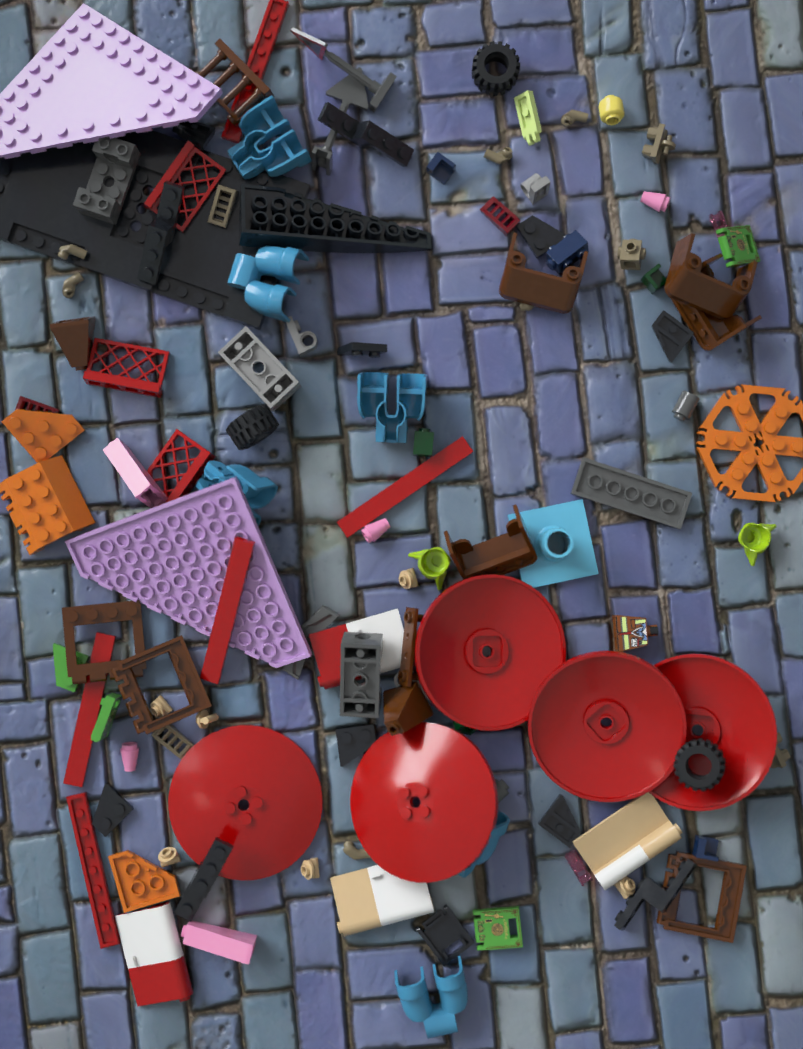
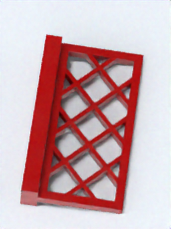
[144,141,226,233]
[83,338,170,398]
[147,429,216,503]

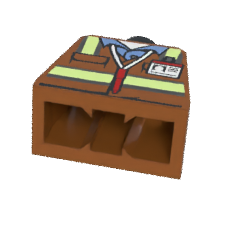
[612,615,658,652]

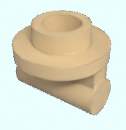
[399,568,419,589]
[150,695,173,718]
[196,710,219,729]
[158,847,181,868]
[301,857,320,880]
[614,876,636,899]

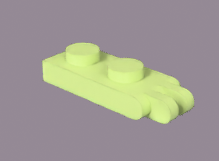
[514,90,542,146]

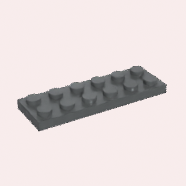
[570,457,692,530]

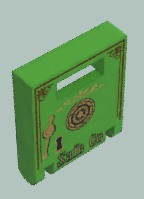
[716,225,760,268]
[91,692,122,742]
[473,906,523,951]

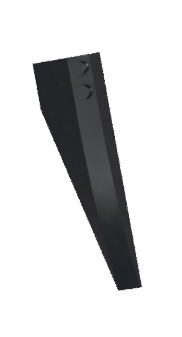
[239,184,432,253]

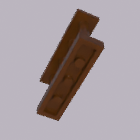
[189,38,275,126]
[398,607,424,687]

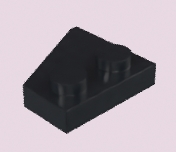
[173,121,215,151]
[516,215,566,258]
[651,310,694,363]
[337,342,387,358]
[336,724,376,767]
[92,782,134,837]
[538,794,581,848]

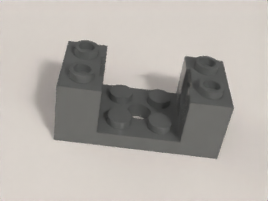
[73,137,141,225]
[340,632,383,718]

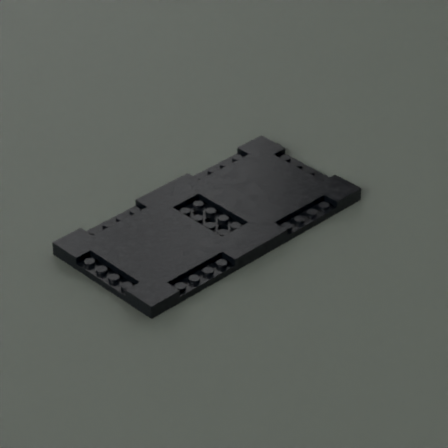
[0,130,311,330]

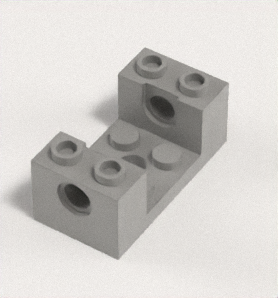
[218,326,301,412]

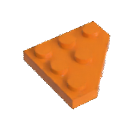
[1,409,85,463]
[108,850,181,913]

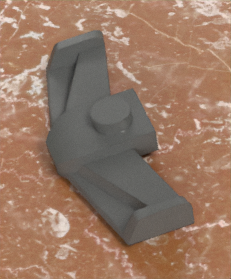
[282,605,340,680]

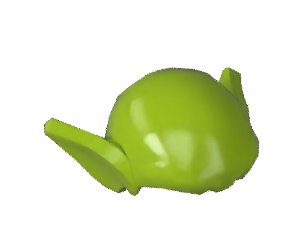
[738,523,777,566]
[408,547,451,591]

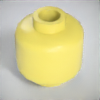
[599,95,625,125]

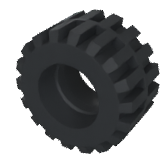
[472,41,520,96]
[226,404,279,450]
[674,738,726,791]

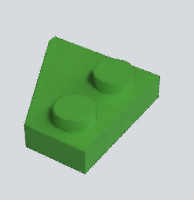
[53,643,90,692]

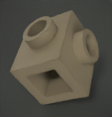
[618,239,646,270]

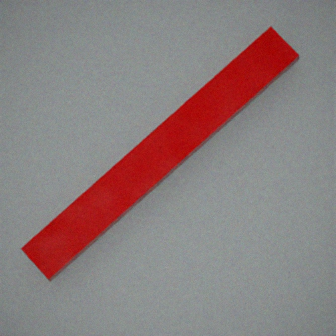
[221,0,289,144]
[337,436,473,538]
[200,536,255,685]
[63,632,116,787]
[66,792,121,949]

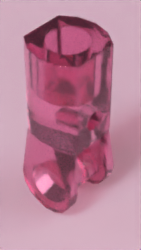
[709,210,727,238]
[565,850,593,886]

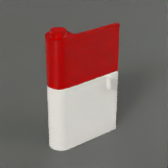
[309,608,414,690]
[115,901,193,1006]

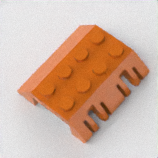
[0,455,96,555]

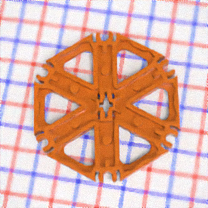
[696,384,803,503]

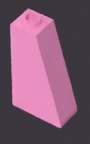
[103,438,168,508]
[181,920,257,965]

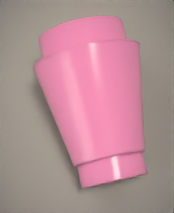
[640,191,670,213]
[361,518,391,543]
[120,742,139,772]

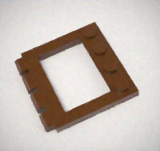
[62,600,147,685]
[111,635,212,735]
[656,851,747,943]

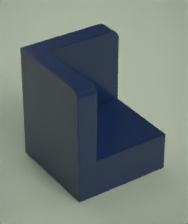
[426,152,456,185]
[692,835,719,862]

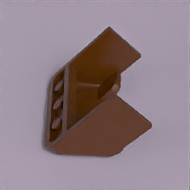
[499,232,588,314]
[665,233,758,319]
[671,253,762,351]
[444,504,537,579]

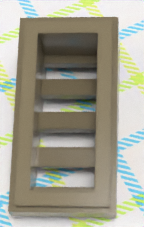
[208,185,238,228]
[151,724,194,760]

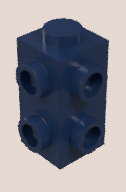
[546,230,589,274]

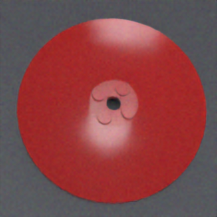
[415,574,566,731]
[528,651,687,802]
[649,654,777,811]
[350,722,498,883]
[168,725,323,881]

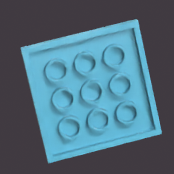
[507,499,599,588]

